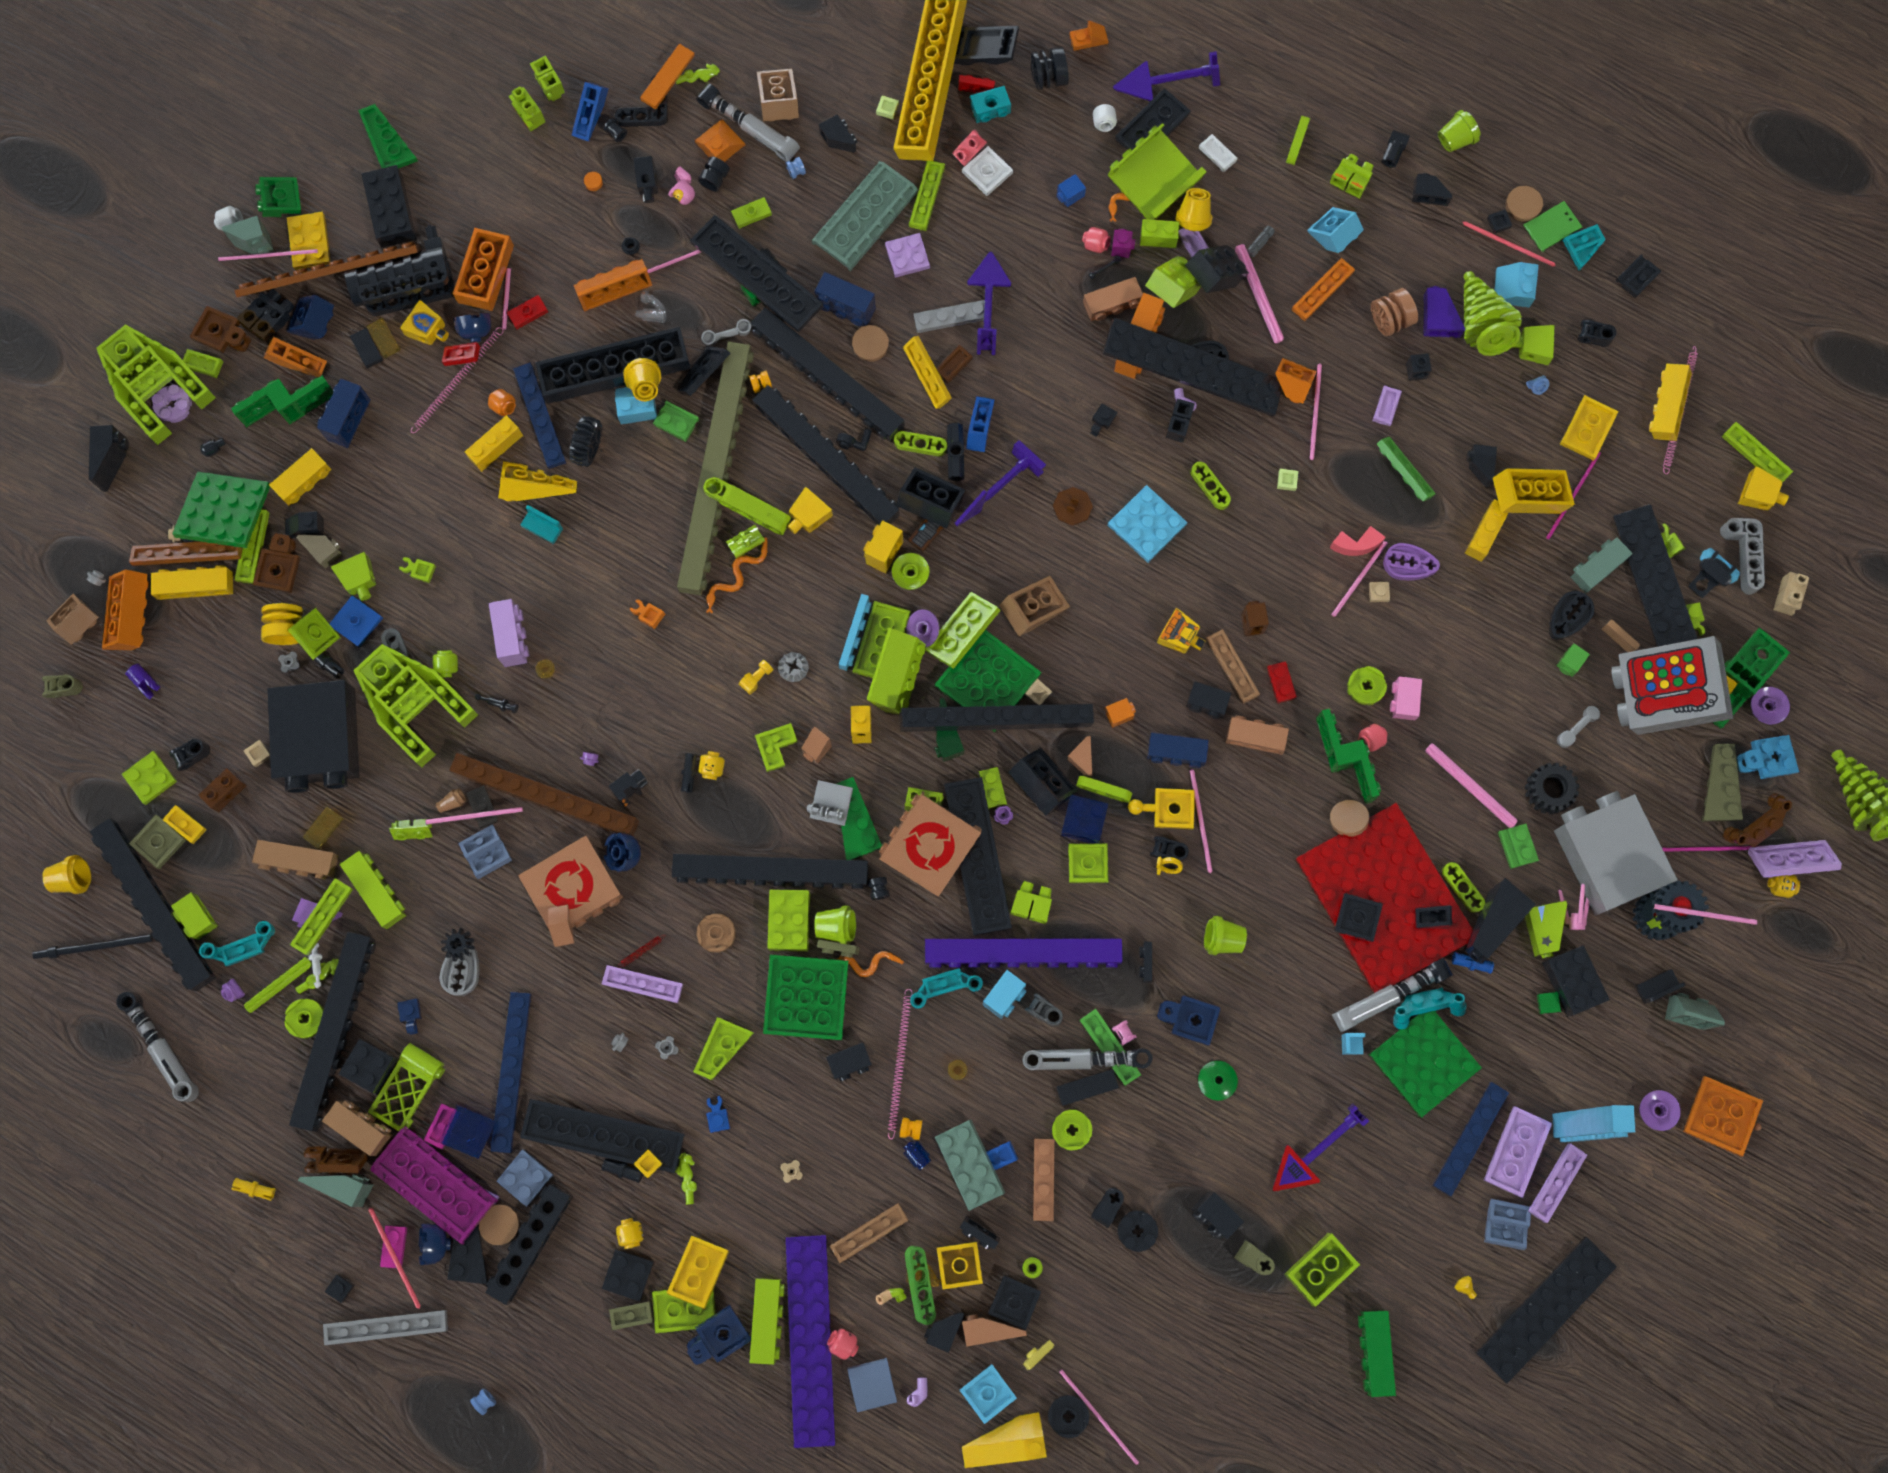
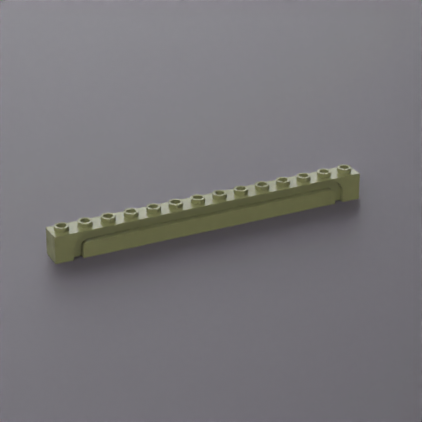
[677,342,754,596]

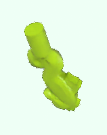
[676,64,720,84]
[295,959,339,994]
[676,1153,697,1205]

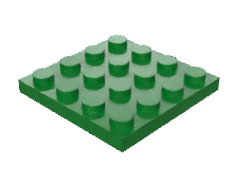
[172,471,270,548]
[934,630,1042,732]
[763,955,849,1040]
[1369,1011,1482,1118]

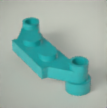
[199,921,275,967]
[910,968,983,1009]
[1393,988,1467,1029]

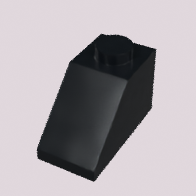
[1412,173,1452,206]
[1466,444,1497,488]
[285,511,324,539]
[924,1311,964,1353]

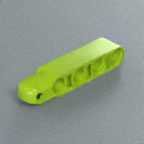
[703,477,791,535]

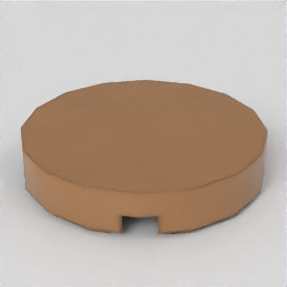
[1505,186,1543,222]
[852,325,889,362]
[1330,800,1369,836]
[696,913,736,953]
[479,1205,520,1245]

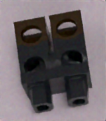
[236,289,294,346]

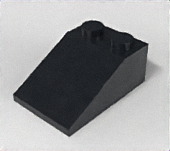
[89,425,129,492]

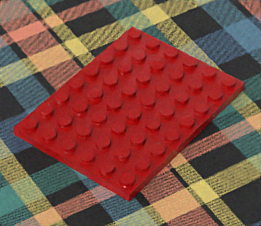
[1296,803,1473,993]

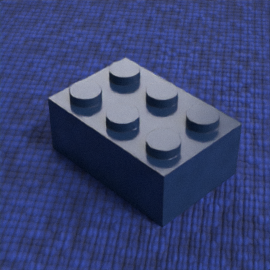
[815,272,876,326]
[317,378,371,448]

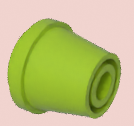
[1438,110,1481,153]
[815,906,856,945]
[1204,916,1247,955]

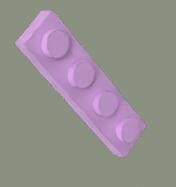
[602,965,683,1003]
[1528,1143,1587,1223]

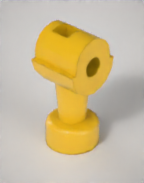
[738,660,774,695]

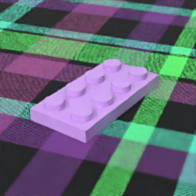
[1748,840,1842,878]
[1484,1106,1552,1198]

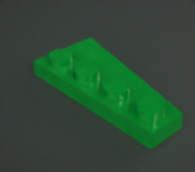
[358,104,418,168]
[836,777,882,860]

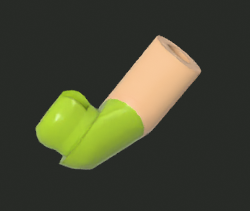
[876,1288,906,1305]

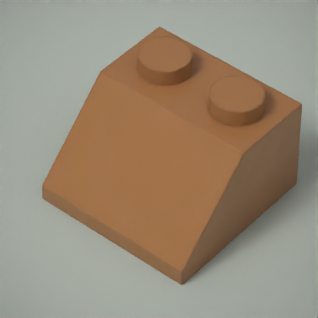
[46,594,99,645]

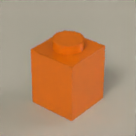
[1105,698,1136,728]

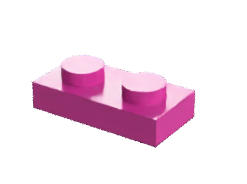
[424,1104,461,1149]
[380,1226,407,1268]

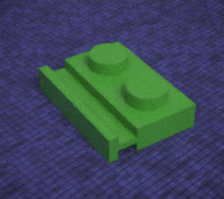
[653,401,699,442]
[1498,824,1539,869]

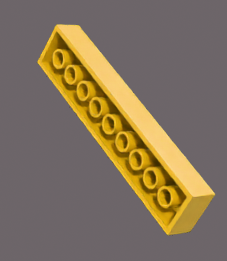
[893,0,967,161]

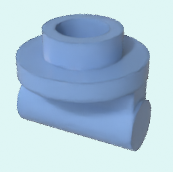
[1526,375,1550,395]

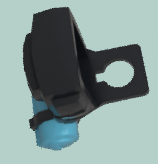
[1688,548,1740,598]

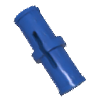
[1452,952,1494,974]

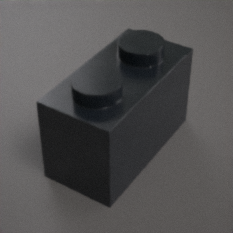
[1186,681,1231,719]
[826,1042,872,1082]

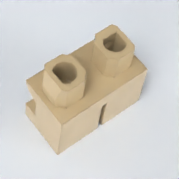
[1773,572,1809,616]

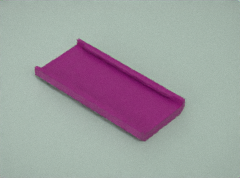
[370,1126,498,1244]

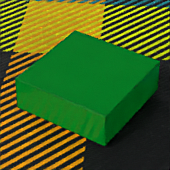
[1537,992,1561,1014]

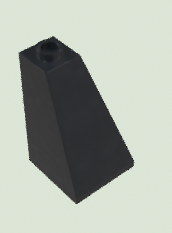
[1465,878,1536,964]

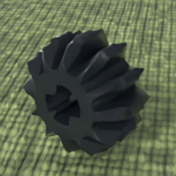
[441,928,475,962]

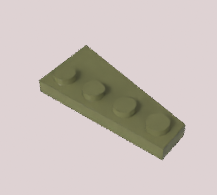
[1701,744,1743,822]

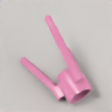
[1558,884,1589,930]

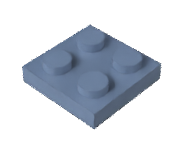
[496,1149,554,1207]

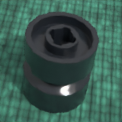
[698,156,730,192]

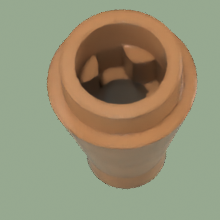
[436,788,466,813]

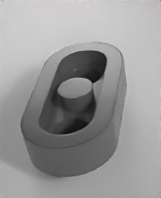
[381,628,409,658]

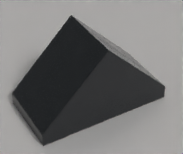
[1416,905,1452,929]

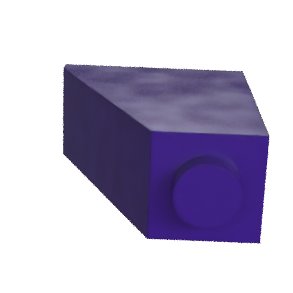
[1424,286,1465,338]

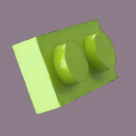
[979,767,1007,809]

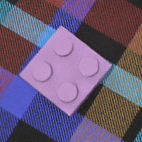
[885,233,930,278]

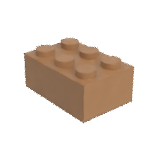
[322,1100,395,1156]

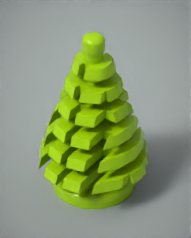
[1463,271,1522,356]
[1831,750,1888,841]

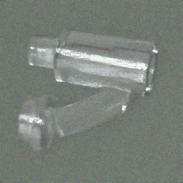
[636,290,667,323]

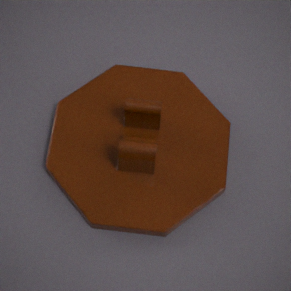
[1053,487,1093,526]

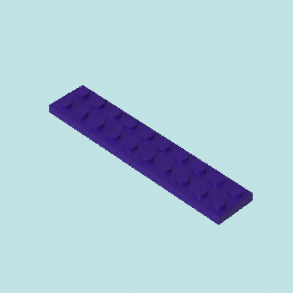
[786,1235,835,1448]

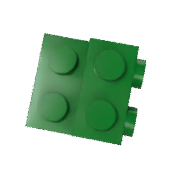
[255,177,301,217]

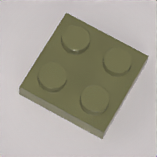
[129,815,186,869]

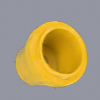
[1176,188,1213,231]
[623,358,661,402]
[43,855,91,894]

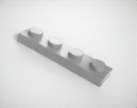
[913,300,985,333]

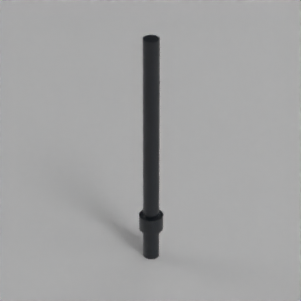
[32,934,153,959]

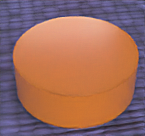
[584,172,603,191]

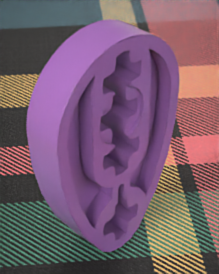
[1383,543,1440,581]

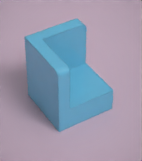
[1341,1033,1365,1055]

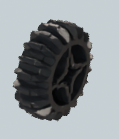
[569,416,602,467]

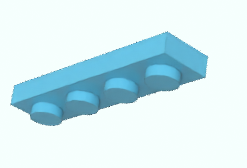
[839,594,872,671]

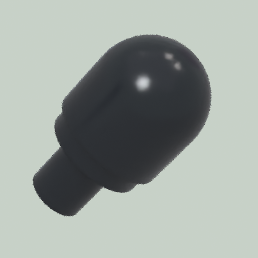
[200,437,226,457]

